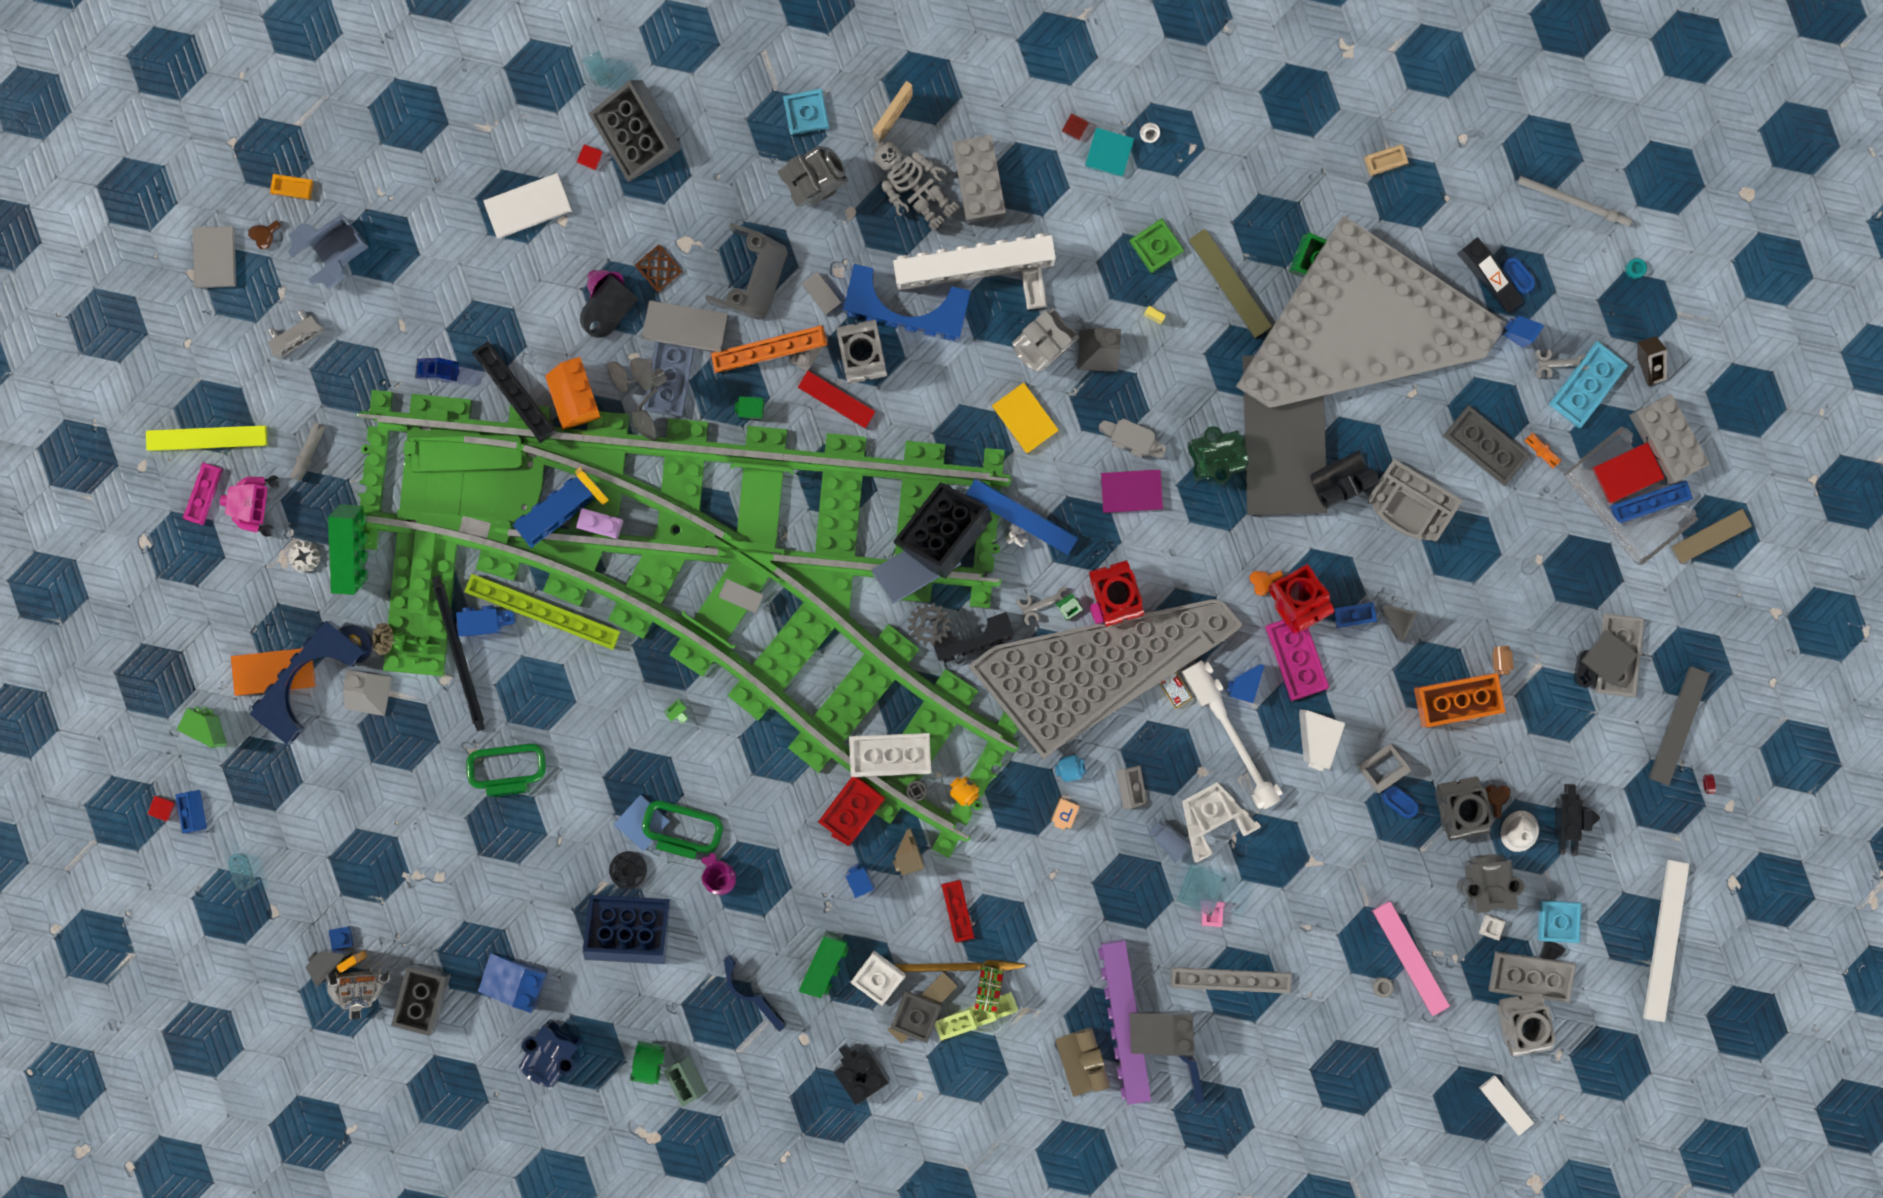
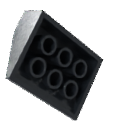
[893,482,992,579]

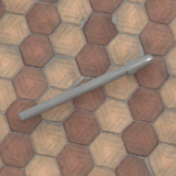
[1517,176,1632,226]

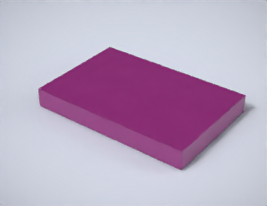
[1101,469,1163,513]

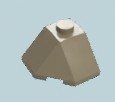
[893,828,925,875]

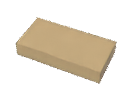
[1364,144,1409,176]

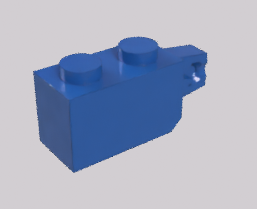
[456,605,515,637]

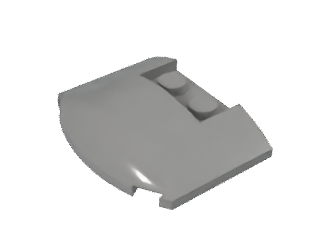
[1368,459,1463,541]

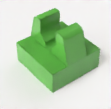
[664,698,688,724]

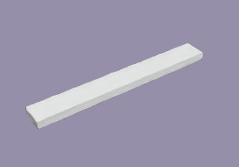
[1643,860,1689,1022]

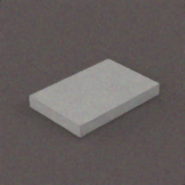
[193,226,236,288]

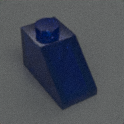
[415,358,459,382]

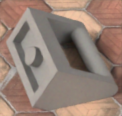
[1357,744,1412,793]

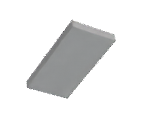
[642,301,728,352]
[1594,614,1645,697]
[1489,951,1576,1003]

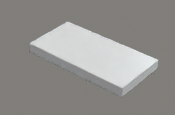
[483,173,572,239]
[849,733,931,777]

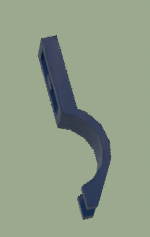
[724,955,787,1032]
[1178,1055,1204,1104]

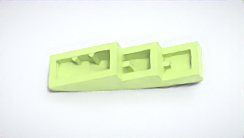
[935,992,1018,1040]

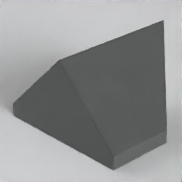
[1379,605,1418,642]

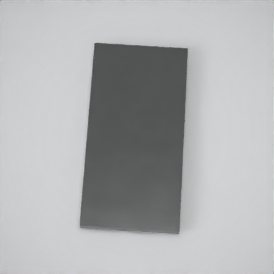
[1242,356,1328,515]

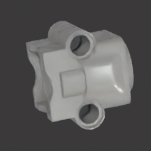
[1012,308,1079,372]
[836,319,887,384]
[1496,992,1555,1057]

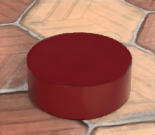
[1703,774,1716,794]

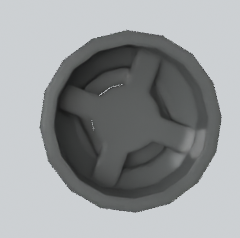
[907,780,927,801]

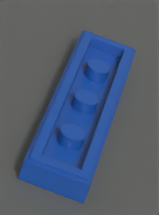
[1609,480,1693,525]

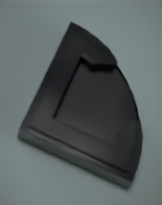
[1539,941,1565,959]

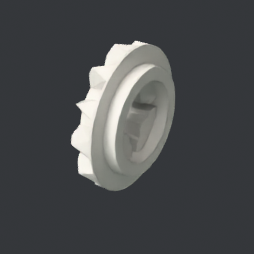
[287,541,320,573]

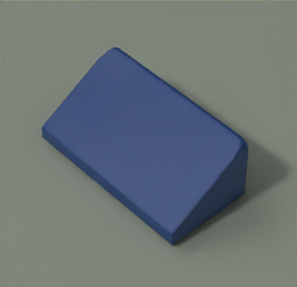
[175,790,207,834]

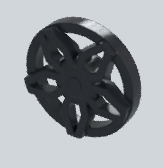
[609,851,647,889]

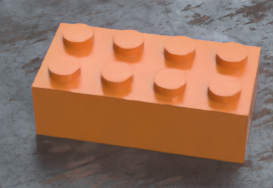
[1414,673,1506,728]

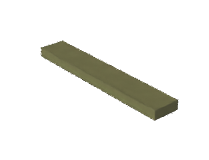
[1188,229,1272,338]

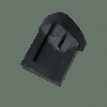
[1582,806,1600,831]

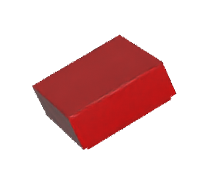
[577,144,603,171]
[147,795,175,821]

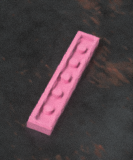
[1372,901,1450,1016]

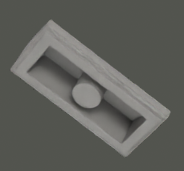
[1116,765,1148,809]

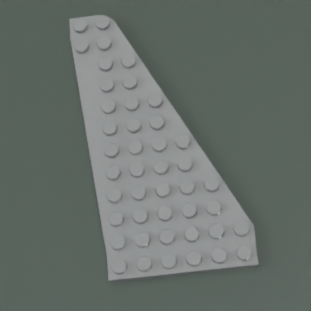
[968,600,1243,760]

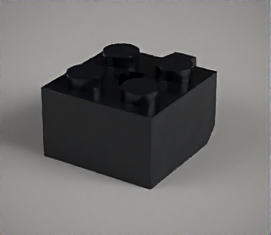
[834,1043,890,1105]

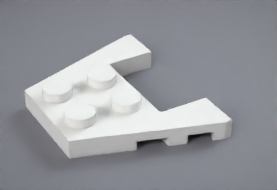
[1182,783,1261,863]

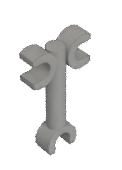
[1535,349,1588,378]
[1016,587,1067,625]

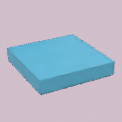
[783,88,830,136]
[1538,900,1581,943]

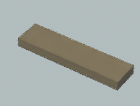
[1670,509,1752,564]
[887,971,958,1044]

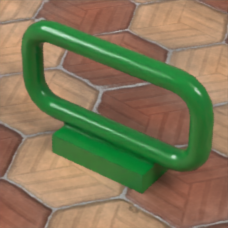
[466,743,546,797]
[642,800,723,859]

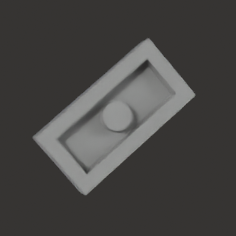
[790,337,829,372]

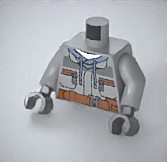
[325,969,390,1019]

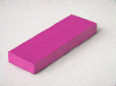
[183,462,223,525]

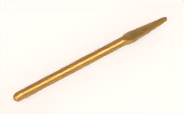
[893,960,1025,972]

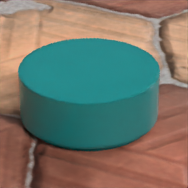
[1625,258,1647,279]

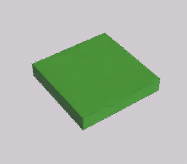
[1129,218,1184,274]

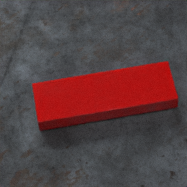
[941,879,974,943]

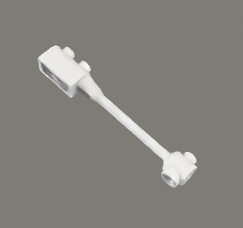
[1180,660,1282,809]

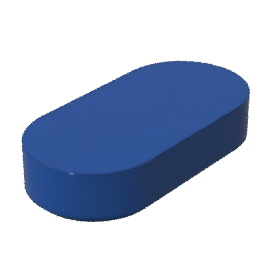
[1501,258,1535,294]
[1381,786,1419,818]

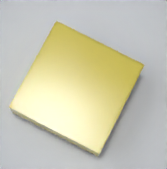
[1144,306,1166,325]

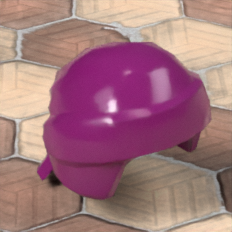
[701,853,736,895]

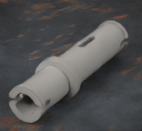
[289,423,326,482]

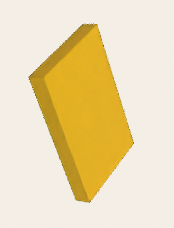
[992,382,1059,454]

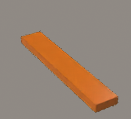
[711,325,827,373]

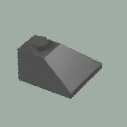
[1078,328,1121,372]
[305,948,355,986]

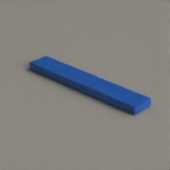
[965,477,1078,555]

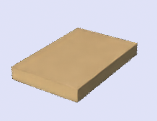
[872,81,913,144]

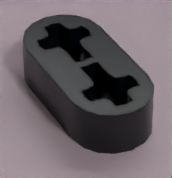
[1574,650,1596,687]

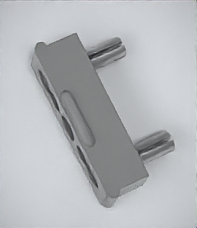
[267,309,324,359]

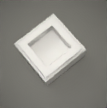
[1479,914,1506,941]

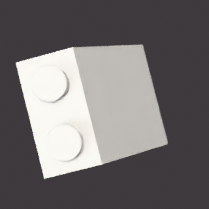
[1299,709,1345,771]

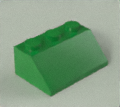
[798,931,849,998]

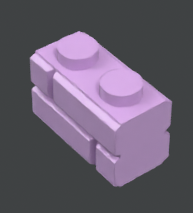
[576,508,624,539]

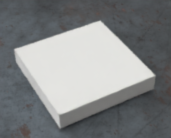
[850,951,906,1006]

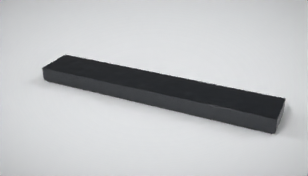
[472,341,557,444]

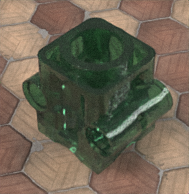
[1187,426,1248,487]

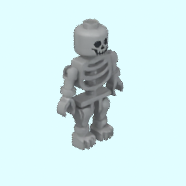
[873,142,960,232]

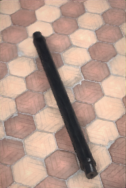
[432,576,485,731]

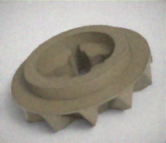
[371,623,393,655]

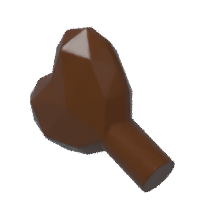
[248,220,282,250]
[1485,785,1511,818]

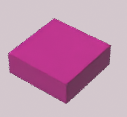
[1089,603,1104,624]

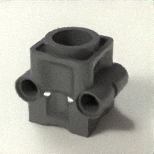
[777,146,848,207]
[1435,776,1493,841]
[1457,854,1525,913]

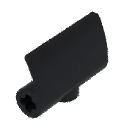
[1310,450,1378,509]

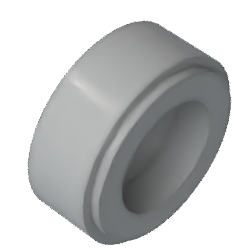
[1372,977,1393,998]

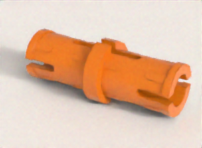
[1524,432,1562,469]

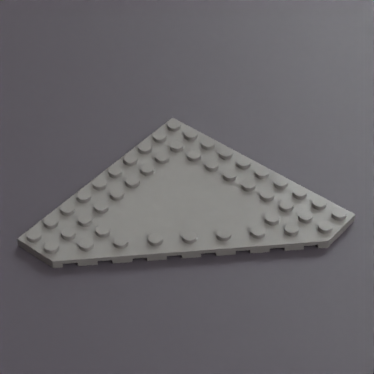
[1236,216,1507,408]

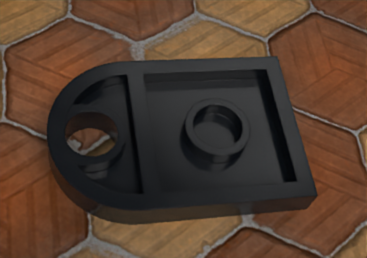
[580,275,639,338]

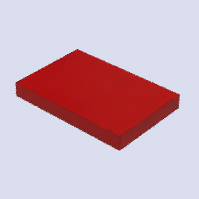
[1592,442,1665,504]
[818,777,886,846]

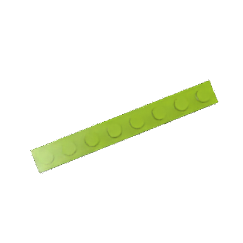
[464,574,621,650]

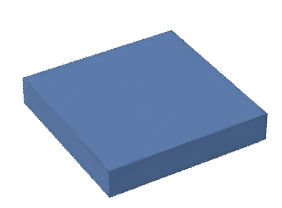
[614,794,670,851]

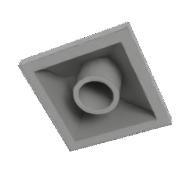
[343,670,392,716]

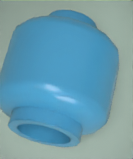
[1055,755,1086,782]

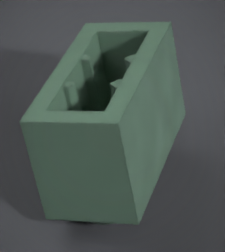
[663,1056,708,1107]

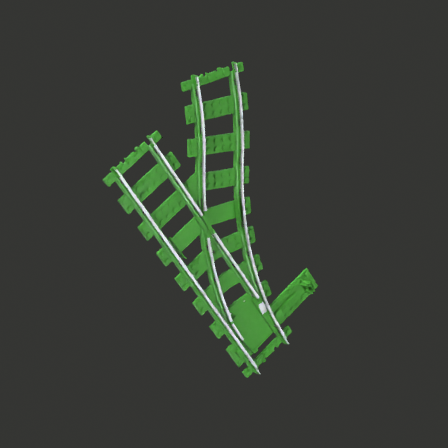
[356,390,1019,858]

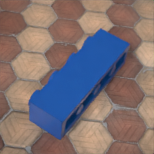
[513,476,595,548]

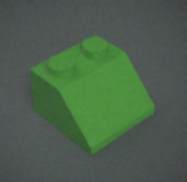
[176,706,227,748]

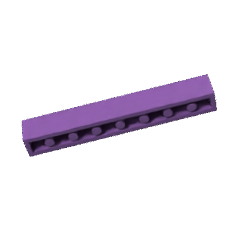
[1098,939,1151,1105]

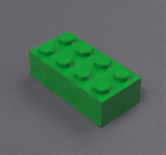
[328,504,368,595]

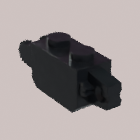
[1555,784,1583,856]

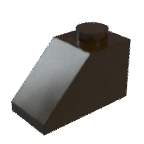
[1637,336,1667,386]

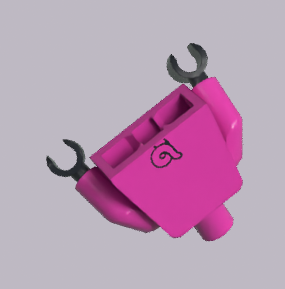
[220,475,280,537]

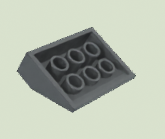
[589,80,681,182]

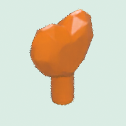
[1249,570,1283,596]

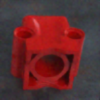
[1088,560,1144,627]
[1268,564,1334,633]

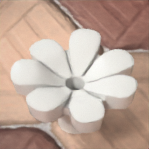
[1006,523,1028,547]

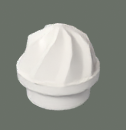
[1140,123,1160,143]

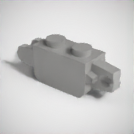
[1099,419,1167,458]

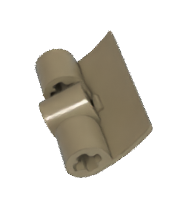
[1056,1028,1110,1097]

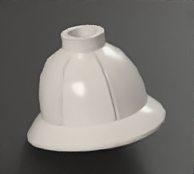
[1500,811,1539,852]

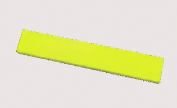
[146,425,268,451]

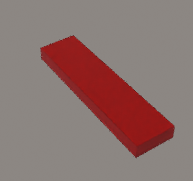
[797,371,876,429]

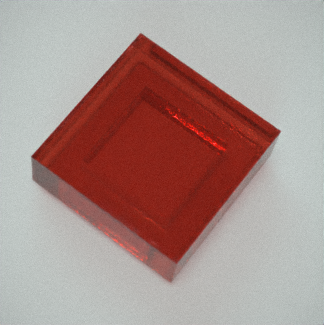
[1062,113,1089,141]

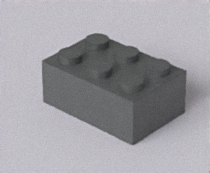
[391,963,451,1036]

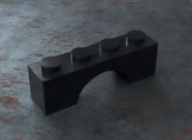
[934,612,1014,663]

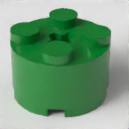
[630,1041,665,1085]

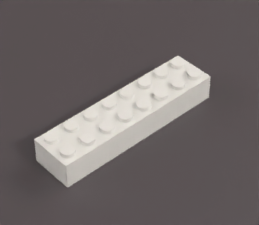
[893,233,1056,291]

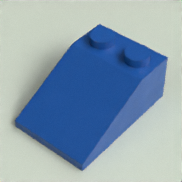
[478,953,548,1013]

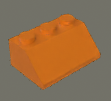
[545,357,601,430]

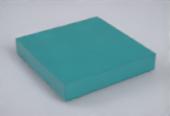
[1085,127,1134,178]

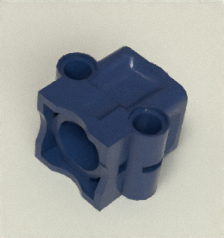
[518,1019,584,1088]

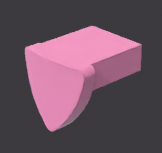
[1201,899,1225,927]

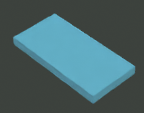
[1548,341,1629,428]

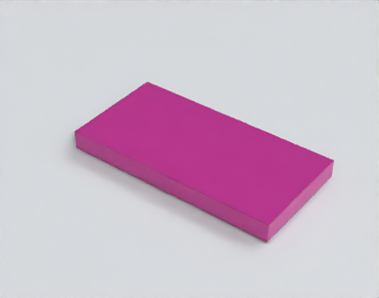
[1265,620,1330,701]

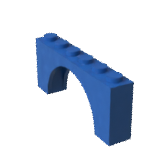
[843,264,970,342]

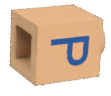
[1051,798,1080,830]

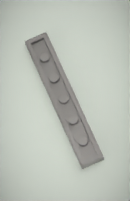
[1170,967,1292,993]

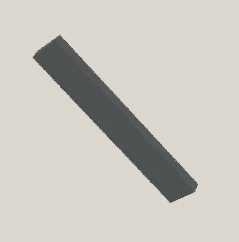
[1648,666,1710,786]

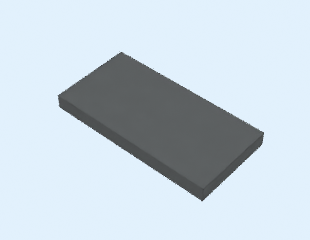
[1442,405,1530,486]

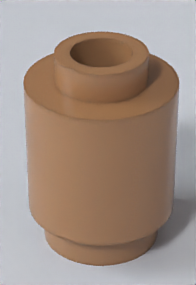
[1492,646,1514,675]

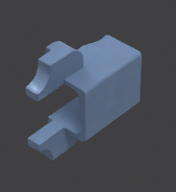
[288,214,369,289]

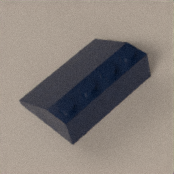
[582,895,670,964]

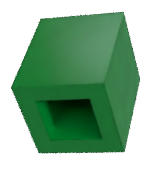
[735,397,765,420]

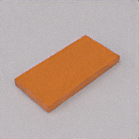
[231,648,316,696]

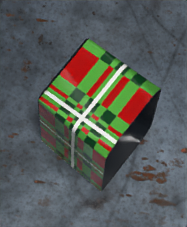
[974,964,1004,1013]

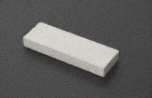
[1479,1075,1534,1136]

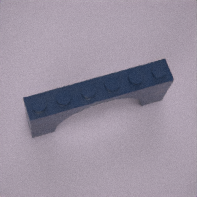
[250,621,368,745]

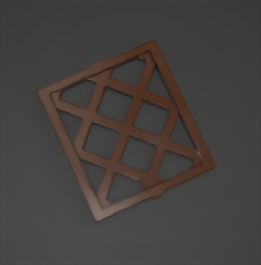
[635,244,683,292]

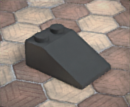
[1129,1010,1194,1056]

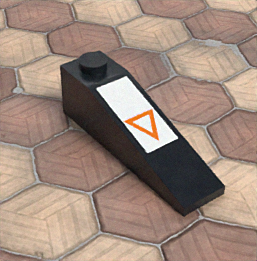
[1457,237,1524,314]

